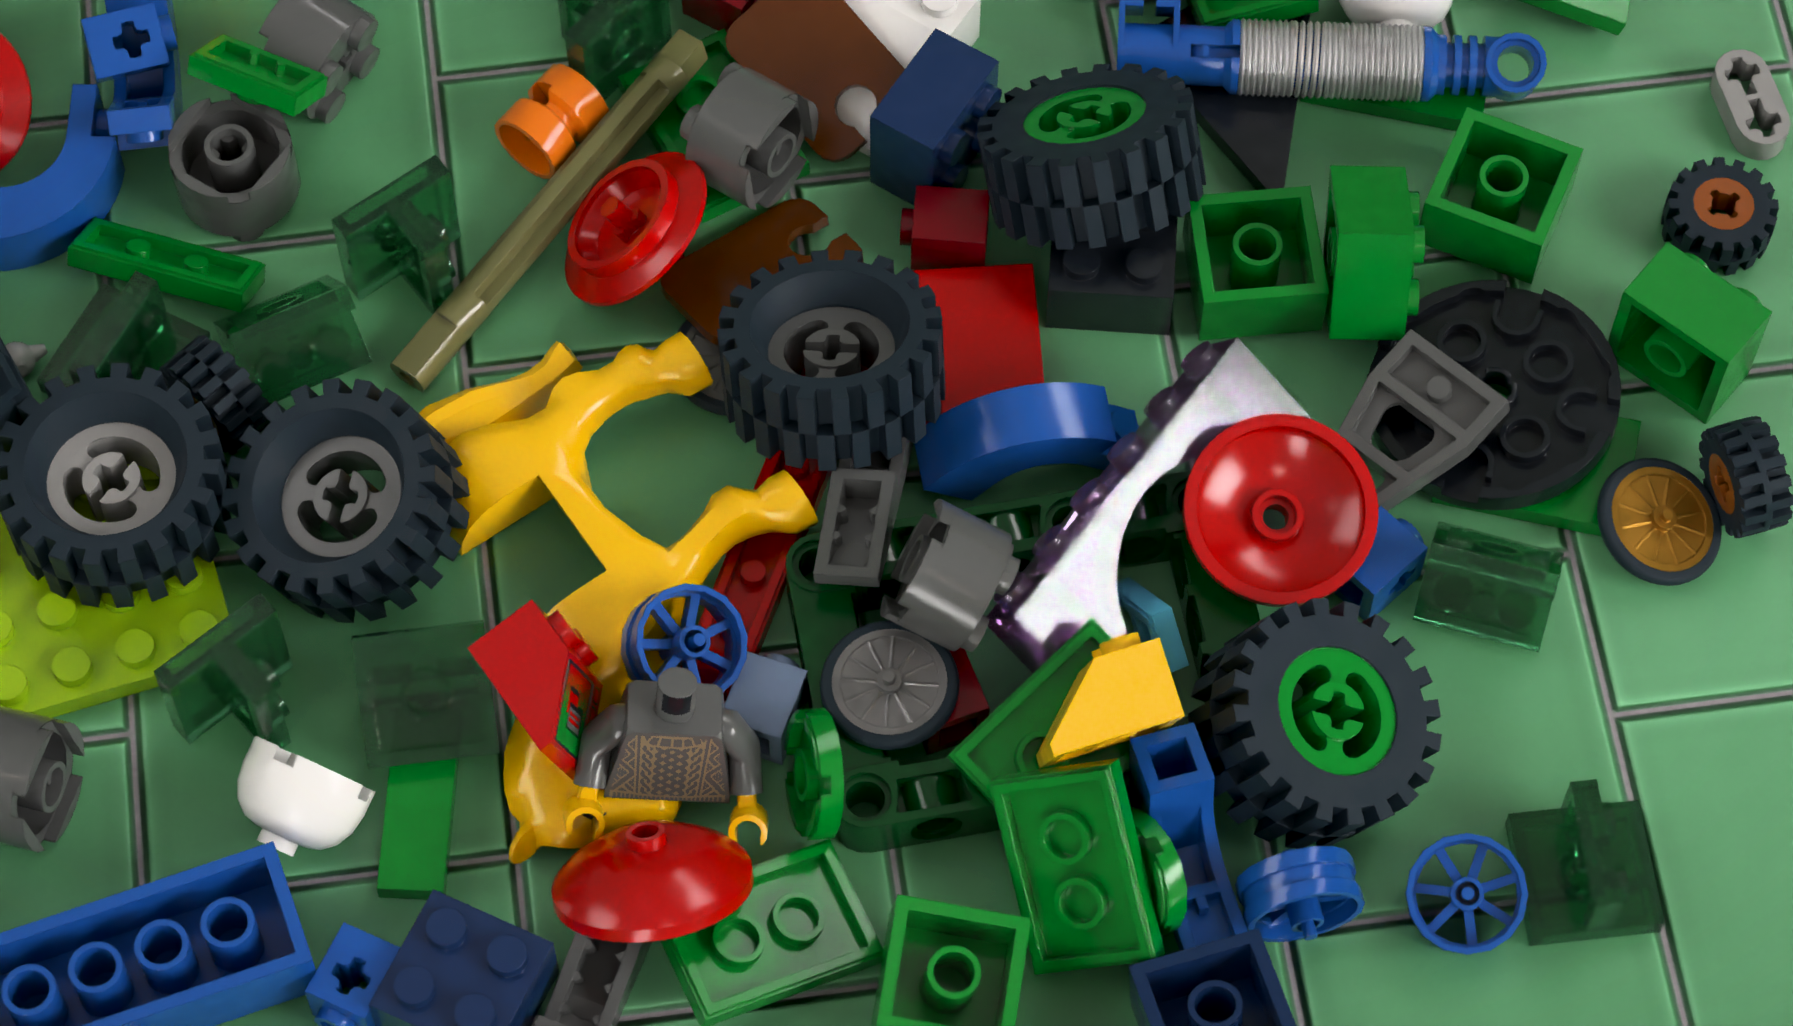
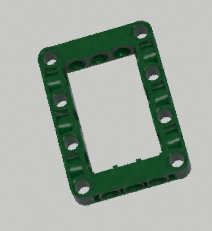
[786,471,1260,853]

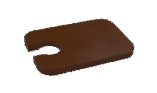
[725,0,905,163]
[661,198,864,345]

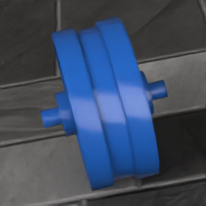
[621,583,748,692]
[1405,833,1529,955]
[1235,846,1365,942]

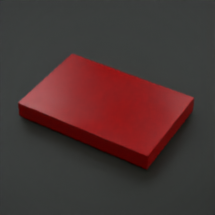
[912,263,1045,424]

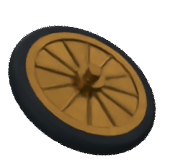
[1597,458,1722,586]

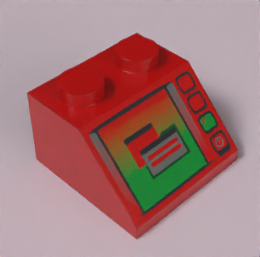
[467,599,603,780]

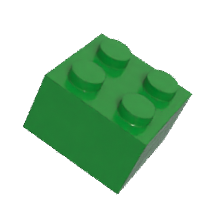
[1419,107,1583,284]
[1322,165,1425,340]
[1182,186,1329,341]
[1608,241,1772,424]
[871,894,1031,1026]

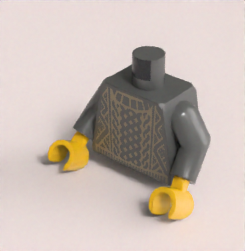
[562,667,769,845]

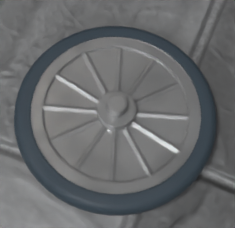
[820,621,960,750]

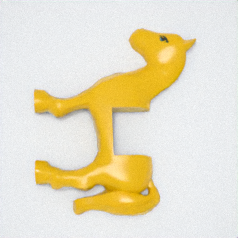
[419,331,818,864]

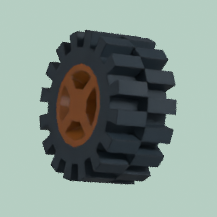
[159,335,271,455]

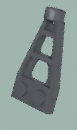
[1337,329,1510,511]

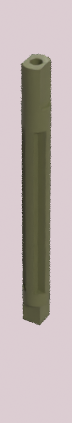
[390,29,708,393]

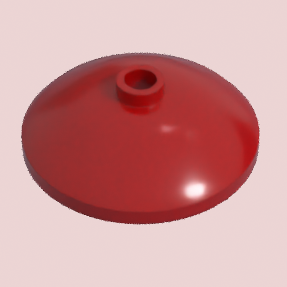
[1183,413,1378,607]
[551,820,754,943]

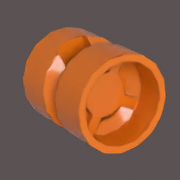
[494,64,609,179]

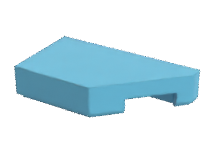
[1108,577,1189,673]

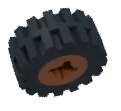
[1661,157,1779,276]
[1699,416,1793,538]

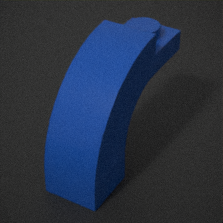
[105,0,183,151]
[0,84,125,271]
[914,382,1147,501]
[1129,722,1248,951]

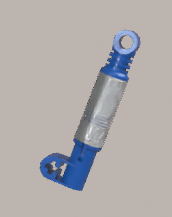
[1117,0,1547,103]

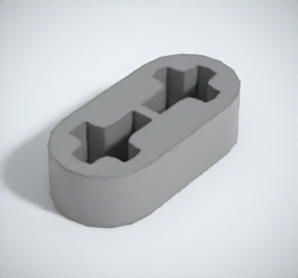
[1710,49,1791,160]

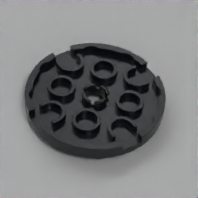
[1367,280,1621,510]

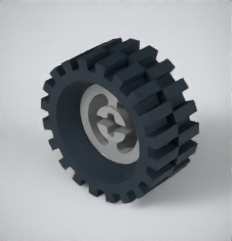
[0,363,233,608]

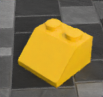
[1036,632,1185,768]

